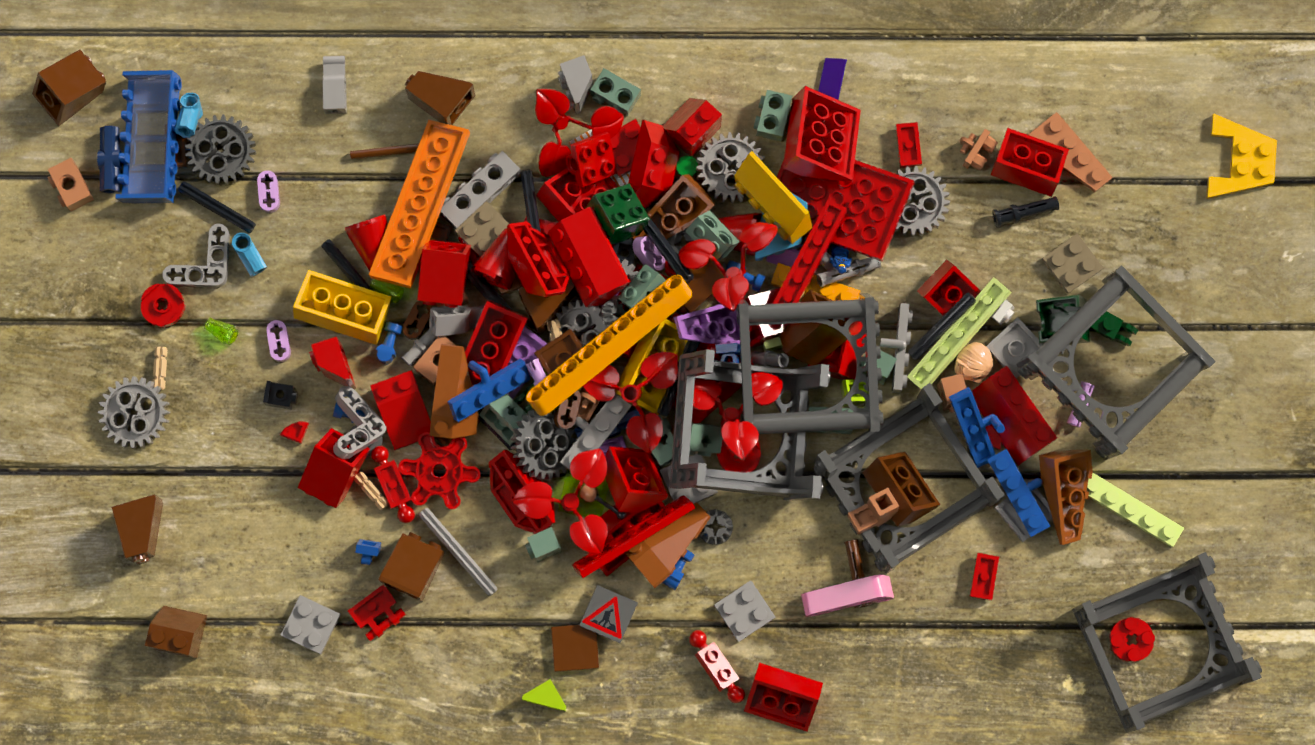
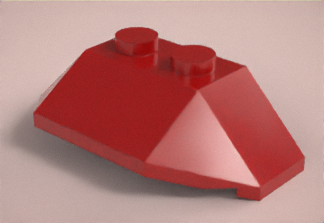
[628,120,680,209]
[507,221,570,297]
[489,449,555,534]

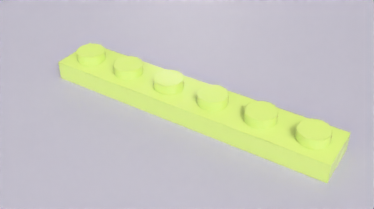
[907,277,1012,389]
[1087,473,1184,548]

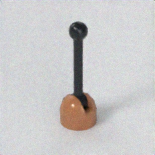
[580,485,626,520]

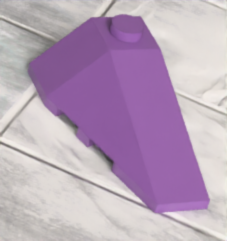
[674,304,751,344]

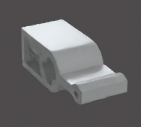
[323,56,347,114]
[429,305,485,337]

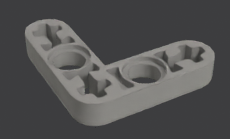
[163,224,230,288]
[333,386,386,459]

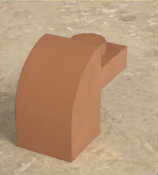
[847,488,899,535]

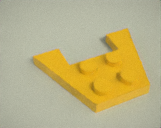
[1206,114,1277,199]

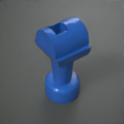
[725,260,765,292]
[376,322,403,364]
[662,549,695,590]

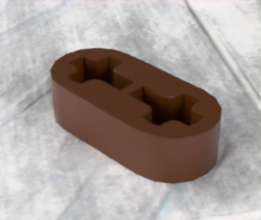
[403,301,432,340]
[554,390,581,429]

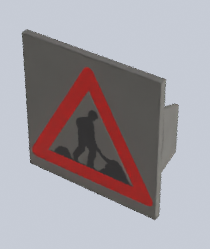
[579,585,638,643]

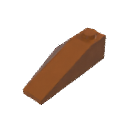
[633,174,715,239]
[430,344,479,439]
[1039,449,1093,545]
[624,502,711,588]

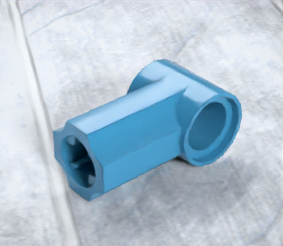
[175,92,203,138]
[232,233,267,277]

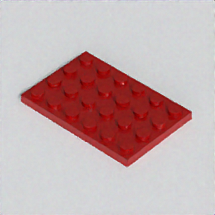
[761,160,914,262]

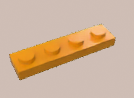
[771,263,860,301]

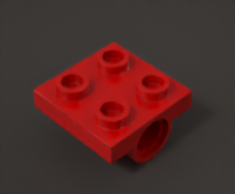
[566,132,617,187]

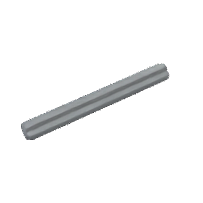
[419,508,498,596]

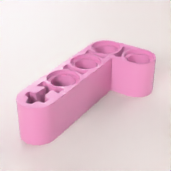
[801,574,894,617]

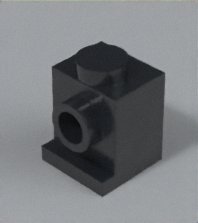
[614,238,636,266]
[263,381,298,410]

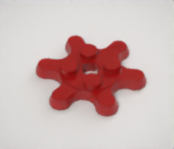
[398,432,481,509]

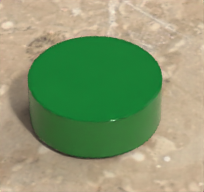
[676,156,698,177]

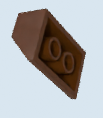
[862,452,940,526]

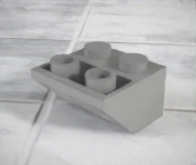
[558,55,593,115]

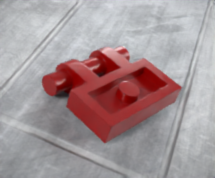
[348,584,406,641]

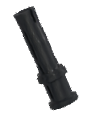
[992,196,1059,229]

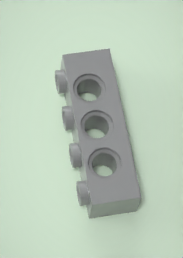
[440,151,521,230]

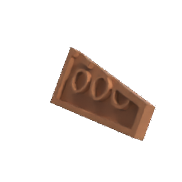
[1028,112,1113,192]

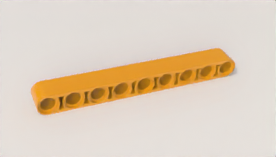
[526,275,693,416]

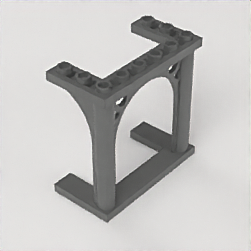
[1016,265,1216,459]
[736,293,883,434]
[670,349,831,501]
[813,383,1004,574]
[1072,552,1262,733]

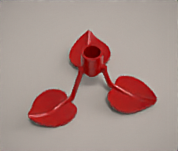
[535,89,624,177]
[678,222,778,311]
[583,352,678,453]
[693,372,783,460]
[513,448,608,554]

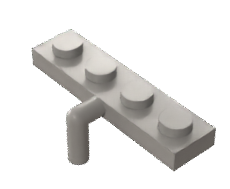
[880,303,913,394]
[560,393,631,470]

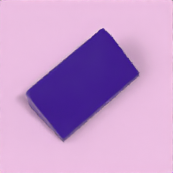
[818,58,847,100]

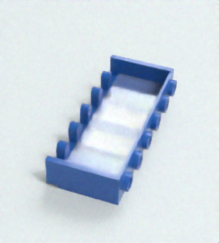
[115,70,182,204]

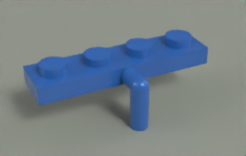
[448,359,530,422]
[949,387,1005,468]
[987,449,1050,537]

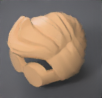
[954,342,993,383]

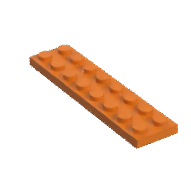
[369,120,470,289]

